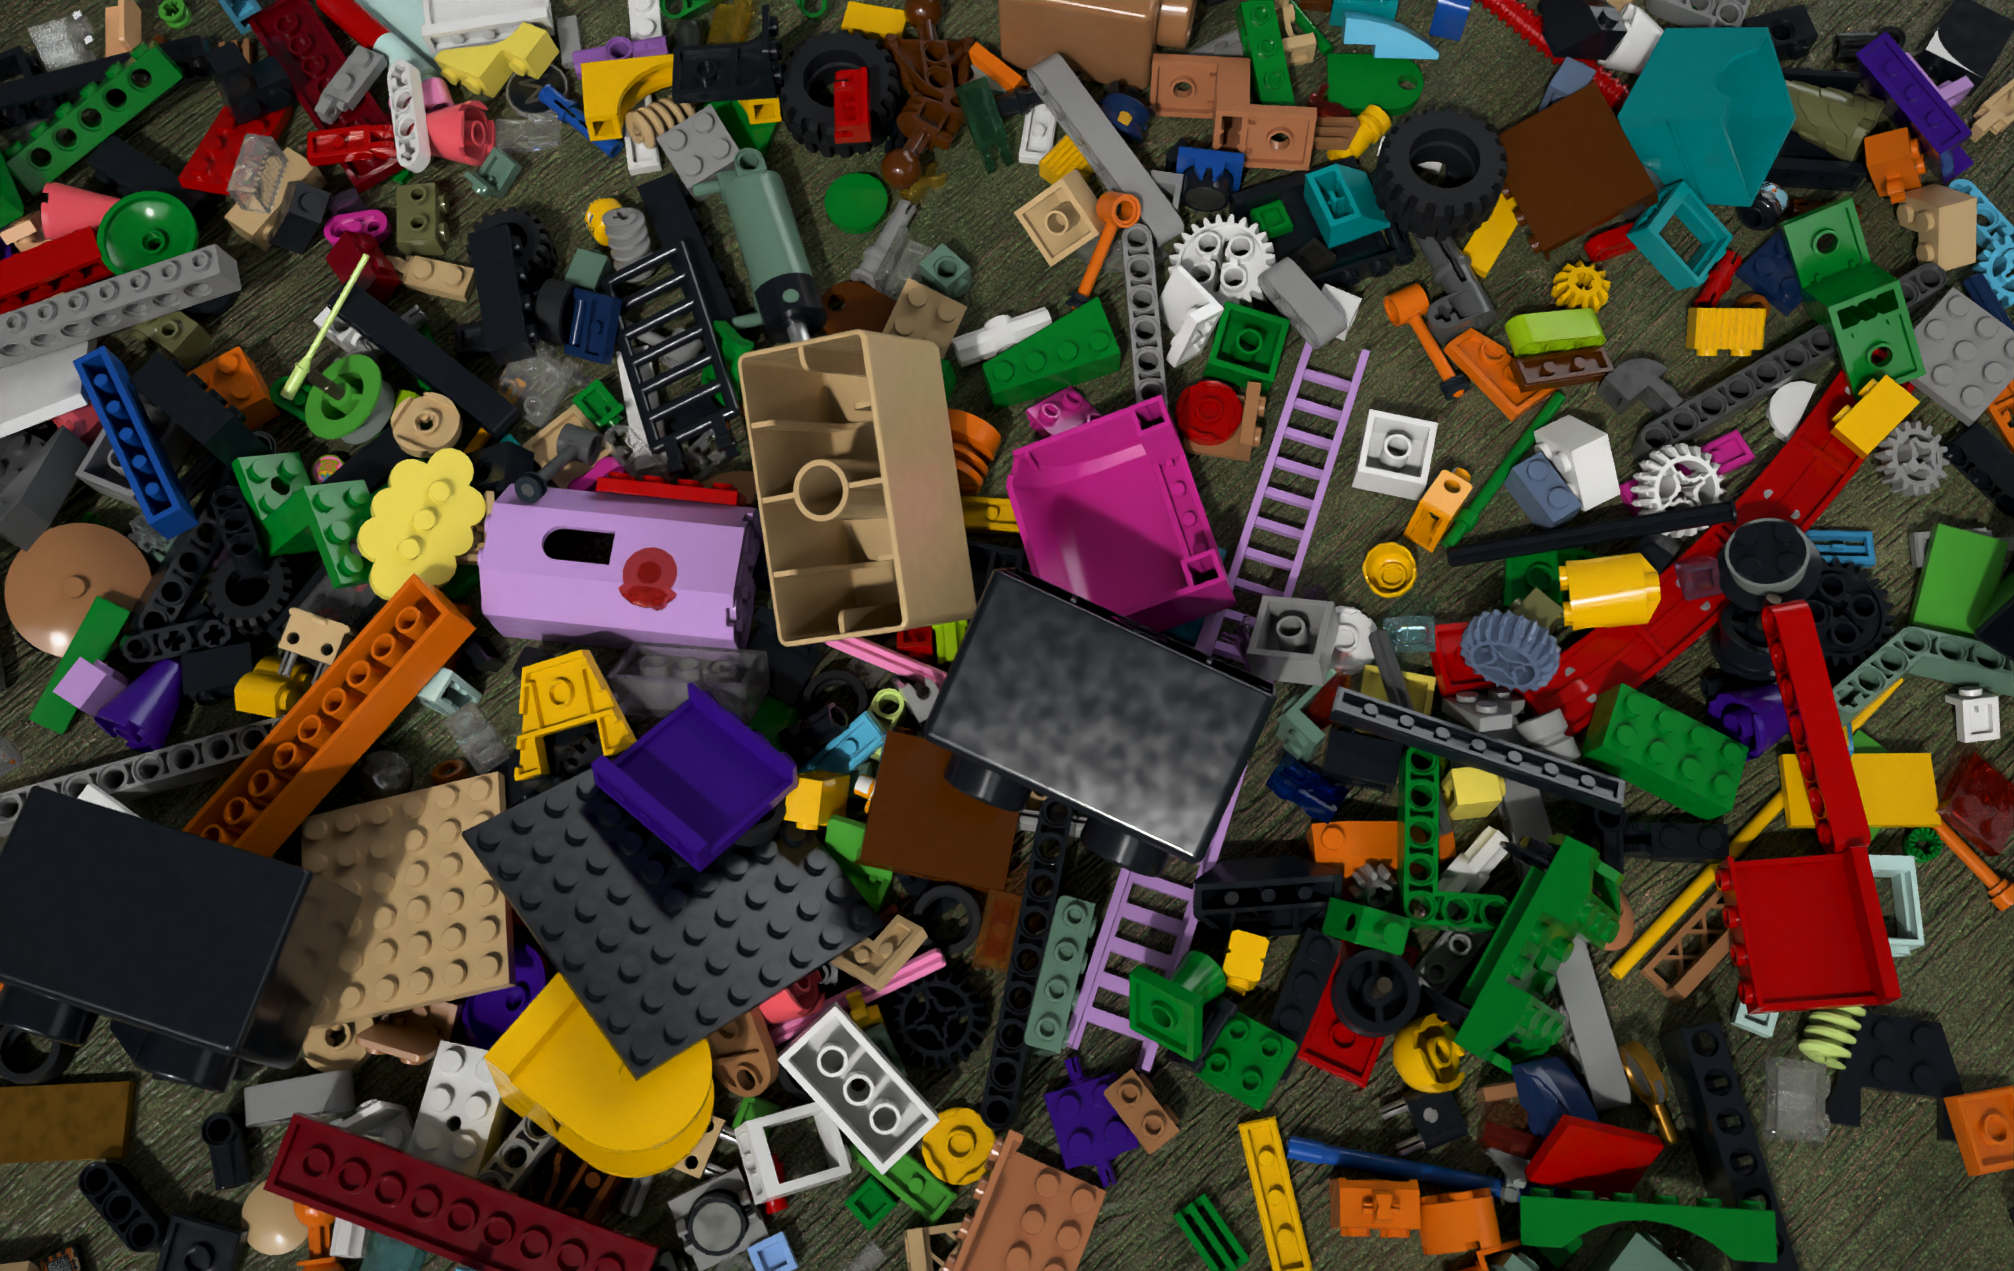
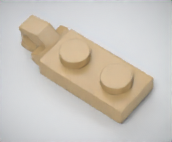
[1970,79,2014,142]
[386,255,476,302]

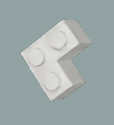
[1534,415,1621,511]

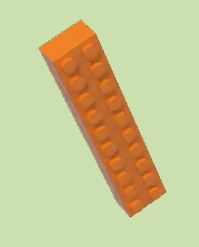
[182,573,476,858]

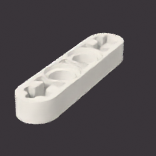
[387,59,431,173]

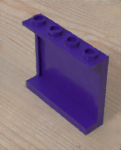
[1856,31,1974,185]
[591,682,798,872]

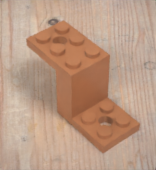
[1150,53,1317,171]

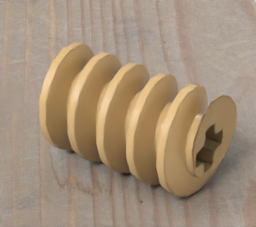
[625,95,696,149]

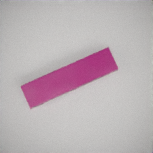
[1619,429,1755,517]

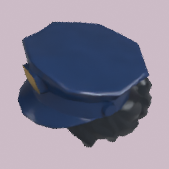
[1098,80,1156,143]

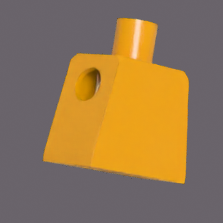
[1403,468,1473,553]

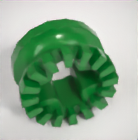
[1901,827,1943,863]

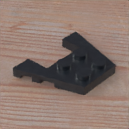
[1819,1012,1964,1143]

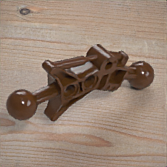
[881,0,975,190]

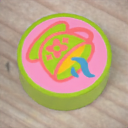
[311,454,345,484]

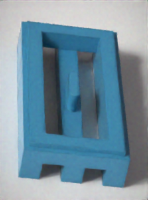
[1804,530,1876,568]

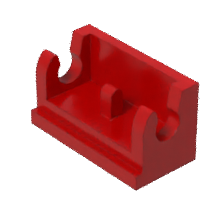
[834,67,871,144]

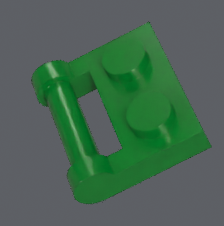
[701,320,754,406]

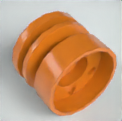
[948,408,1001,495]

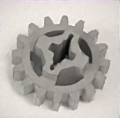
[1874,421,1950,497]

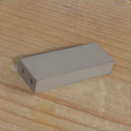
[556,15,582,69]

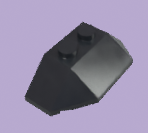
[1193,856,1343,940]

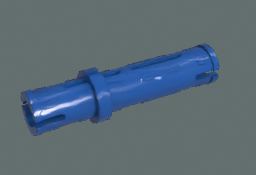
[538,84,623,159]

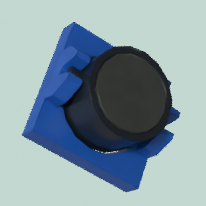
[1176,146,1245,213]

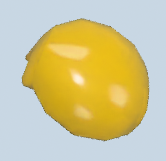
[1362,542,1418,599]

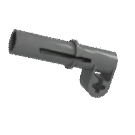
[1411,232,1497,344]

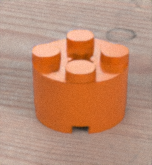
[1418,1187,1502,1255]

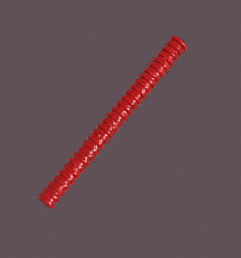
[1474,0,1631,116]

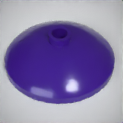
[462,942,551,1051]

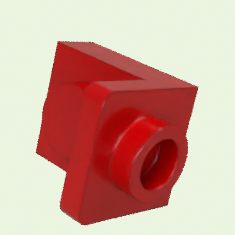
[897,626,935,667]

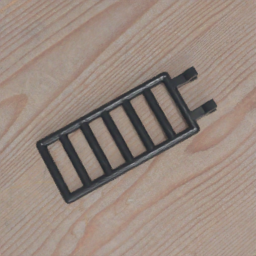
[600,240,742,480]

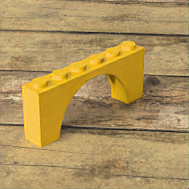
[581,54,781,142]

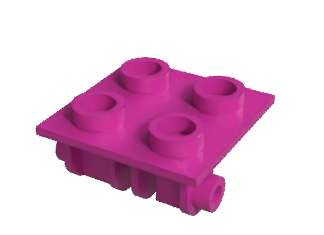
[1025,385,1103,439]

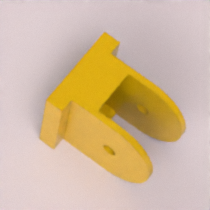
[484,972,715,1178]

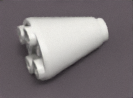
[1597,3,1664,75]

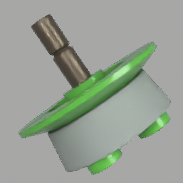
[305,354,396,444]

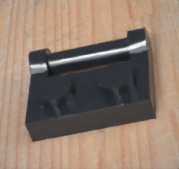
[1164,997,1240,1075]

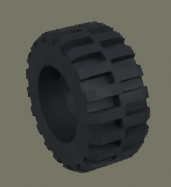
[777,30,902,158]
[1372,108,1508,241]

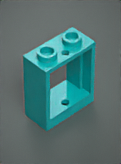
[1626,181,1734,291]

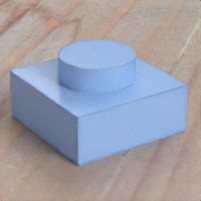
[747,1231,799,1271]

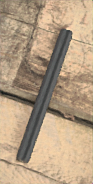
[1368,629,1453,836]

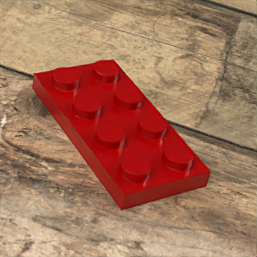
[178,105,294,197]
[596,472,746,507]

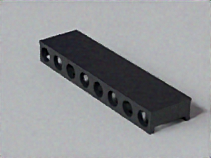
[1658,1022,1800,1271]

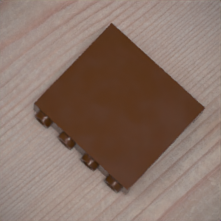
[1497,81,1659,262]
[855,727,1019,895]

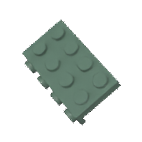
[1023,895,1097,1058]

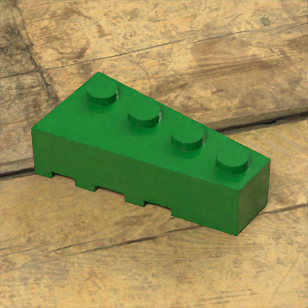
[982,296,1121,411]

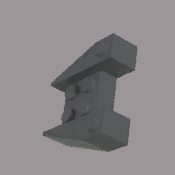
[0,422,90,552]

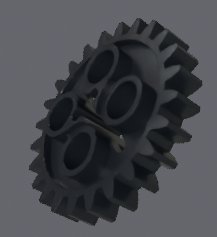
[1806,558,1896,671]

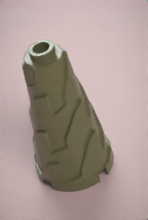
[1785,80,1886,162]

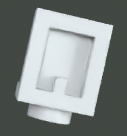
[1945,686,2000,743]

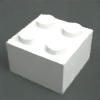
[1352,409,1438,501]

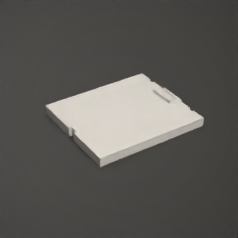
[0,338,97,438]

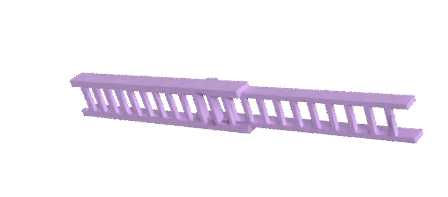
[1066,342,1370,1075]

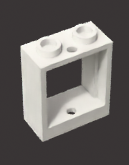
[734,1102,852,1205]

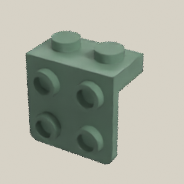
[1275,667,1338,764]

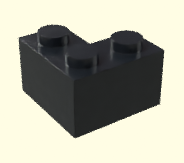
[203,42,298,125]

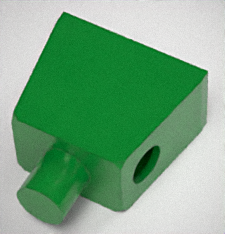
[1321,897,1411,956]

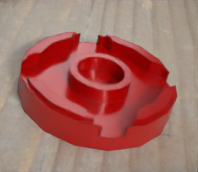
[1175,380,1243,446]

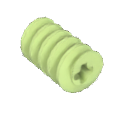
[1798,1007,1866,1069]

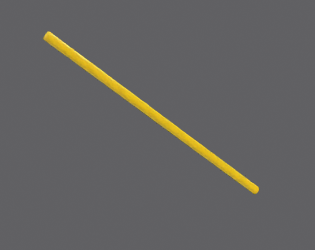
[1609,678,1903,980]

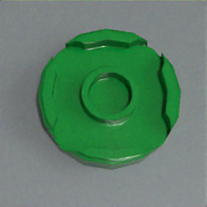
[824,173,889,235]

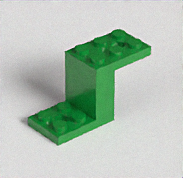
[1780,196,1926,401]
[231,452,374,589]

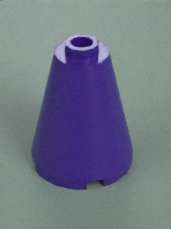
[94,657,184,754]
[1708,684,1790,762]

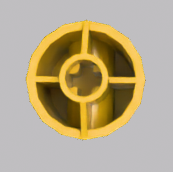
[1559,552,1661,631]

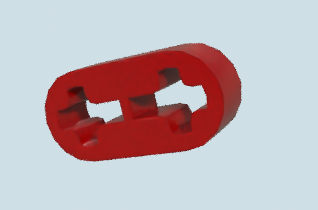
[1584,222,1637,263]

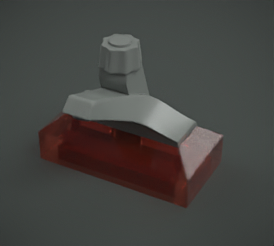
[1475,1121,1544,1203]

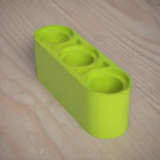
[1504,308,1606,358]

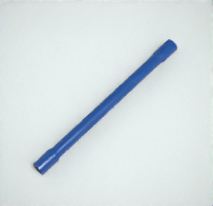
[1286,1135,1599,1202]

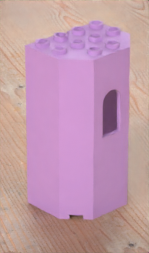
[477,484,763,661]

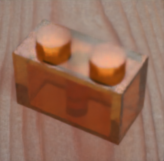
[971,889,1022,974]

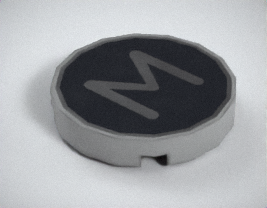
[506,64,570,122]

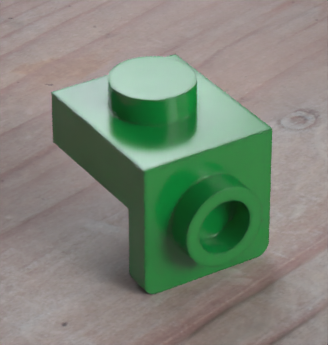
[571,378,625,431]

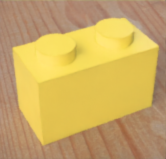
[1439,767,1506,821]

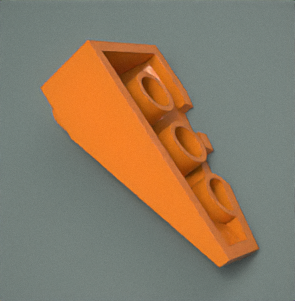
[1306,821,1457,902]

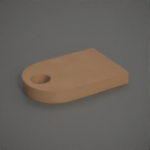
[706,1006,779,1097]

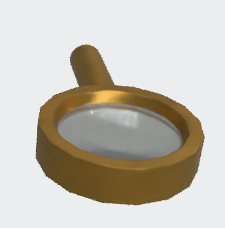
[1618,1040,1679,1146]

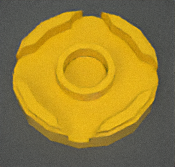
[922,1108,997,1185]

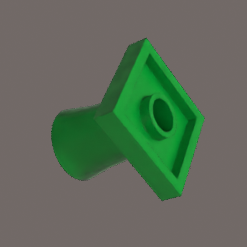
[1129,951,1226,1062]

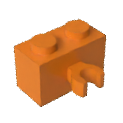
[1864,127,1927,204]

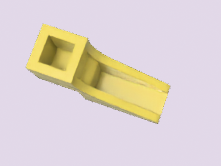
[434,21,559,98]

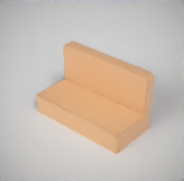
[105,0,142,57]

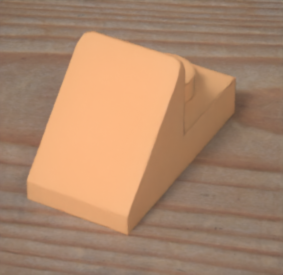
[0,209,53,253]

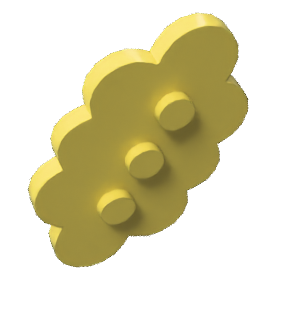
[356,448,486,601]

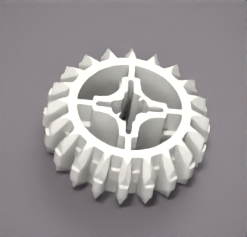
[1630,443,1728,538]

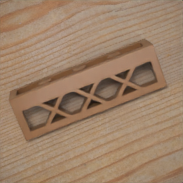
[1639,889,1733,1004]

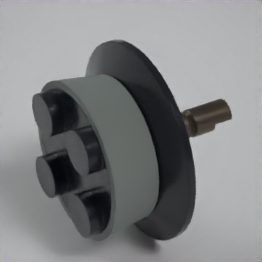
[1715,518,1822,613]

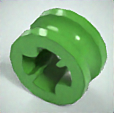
[158,0,192,29]

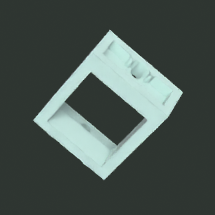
[1868,855,1925,957]

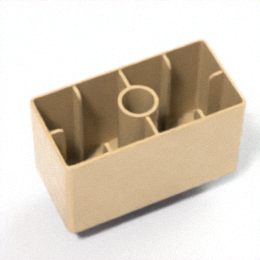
[738,329,977,647]

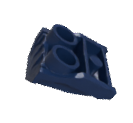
[1511,1055,1600,1141]

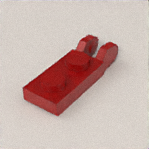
[307,124,397,167]

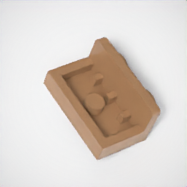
[1104,1069,1180,1154]

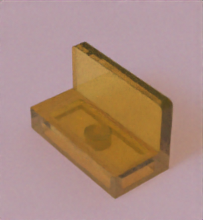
[705,0,754,45]

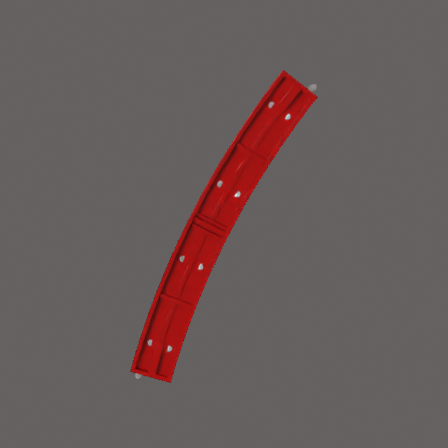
[1512,348,1915,737]

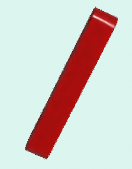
[1761,599,1871,854]

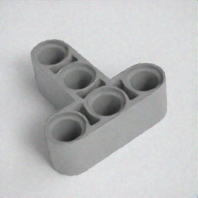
[1645,0,1751,28]

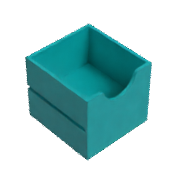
[1617,27,1797,207]

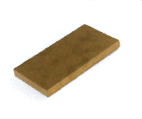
[0,1081,136,1164]

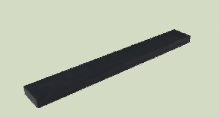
[1329,686,1626,815]

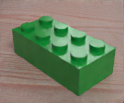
[1580,683,1749,822]

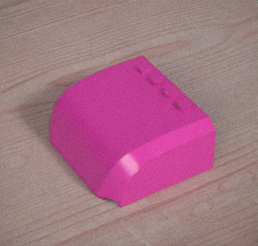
[1006,395,1237,632]

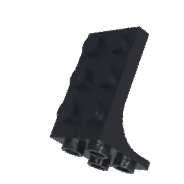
[672,5,783,104]

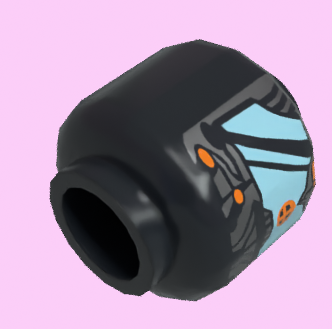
[1737,181,1789,231]

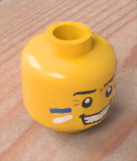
[584,198,623,247]

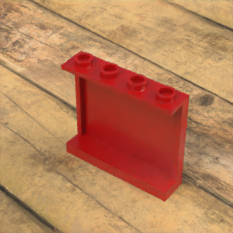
[1715,846,1902,1015]

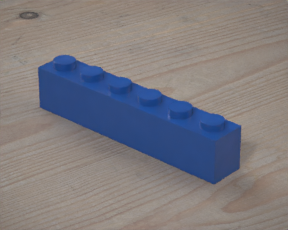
[72,345,200,540]

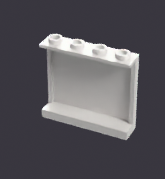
[421,0,555,54]

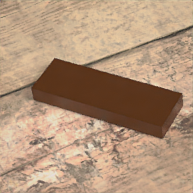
[1509,345,1614,393]

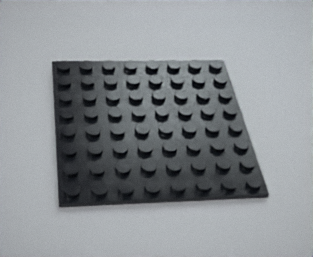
[462,754,885,1081]

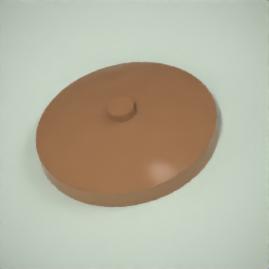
[4,523,154,658]

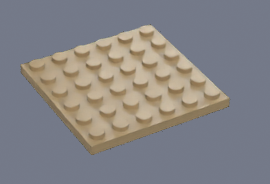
[301,771,516,1031]

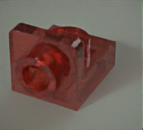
[1306,83,1351,117]

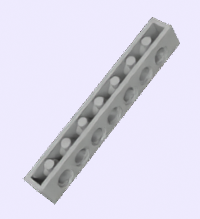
[0,244,242,369]

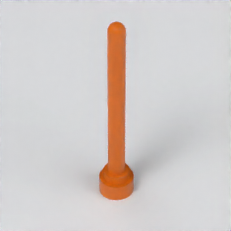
[1929,818,2014,912]

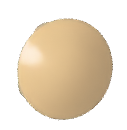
[241,1180,308,1255]

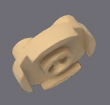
[391,392,463,459]
[303,1017,378,1073]

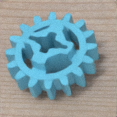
[1972,235,2014,309]

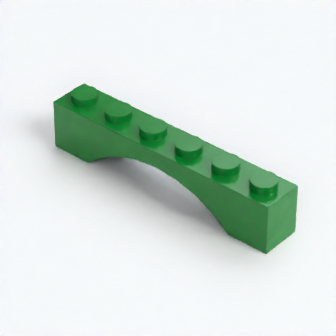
[1520,1187,1777,1263]

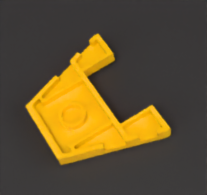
[514,650,637,781]

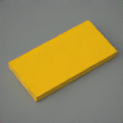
[1778,753,1942,828]

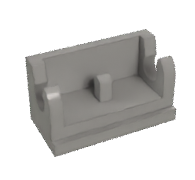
[890,674,939,723]

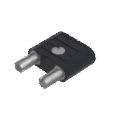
[1379,1088,1468,1156]

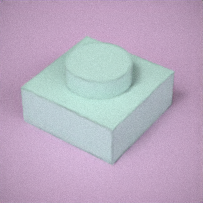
[1730,995,1779,1038]

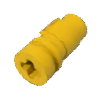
[1327,104,1392,163]

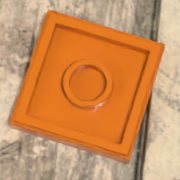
[1943,1085,2014,1177]

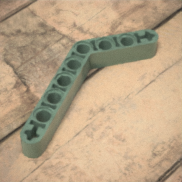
[1833,626,2014,727]

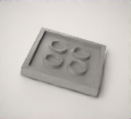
[1908,287,2014,427]

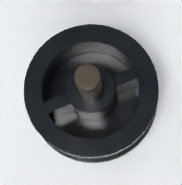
[1710,594,1782,681]
[1330,949,1420,1038]

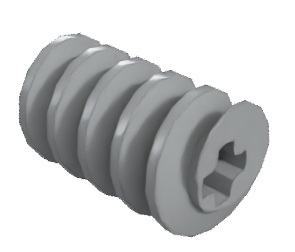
[602,207,656,282]

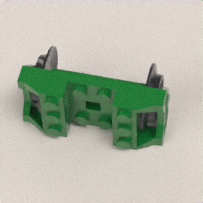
[1421,833,1625,1075]

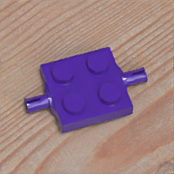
[1043,1056,1139,1188]

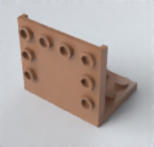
[942,1129,1107,1271]

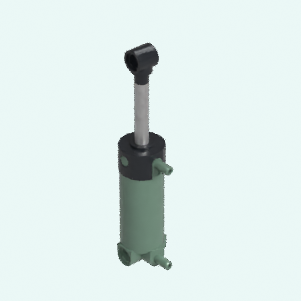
[692,148,828,343]

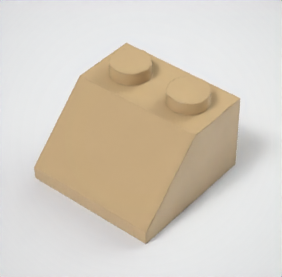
[1014,168,1105,267]

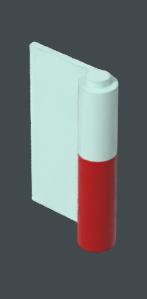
[317,0,443,82]

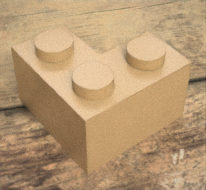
[1897,183,1977,271]

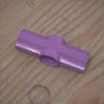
[572,35,670,80]

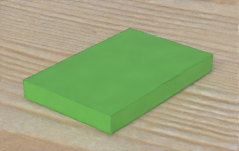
[1907,523,2009,641]

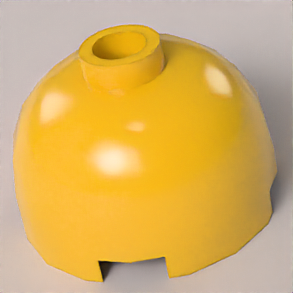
[1393,1013,1465,1093]

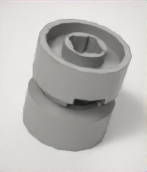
[1516,708,1581,762]

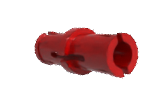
[1694,250,1742,308]

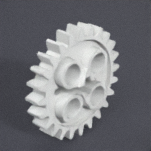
[1168,214,1276,309]

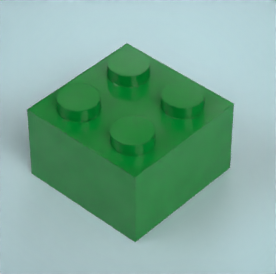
[1202,301,1290,394]

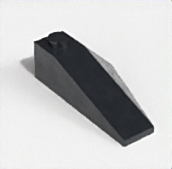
[1538,0,1628,61]

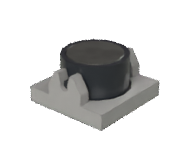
[668,1165,771,1271]

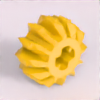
[1551,259,1611,313]

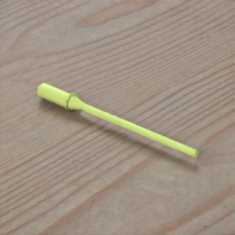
[280,253,370,400]

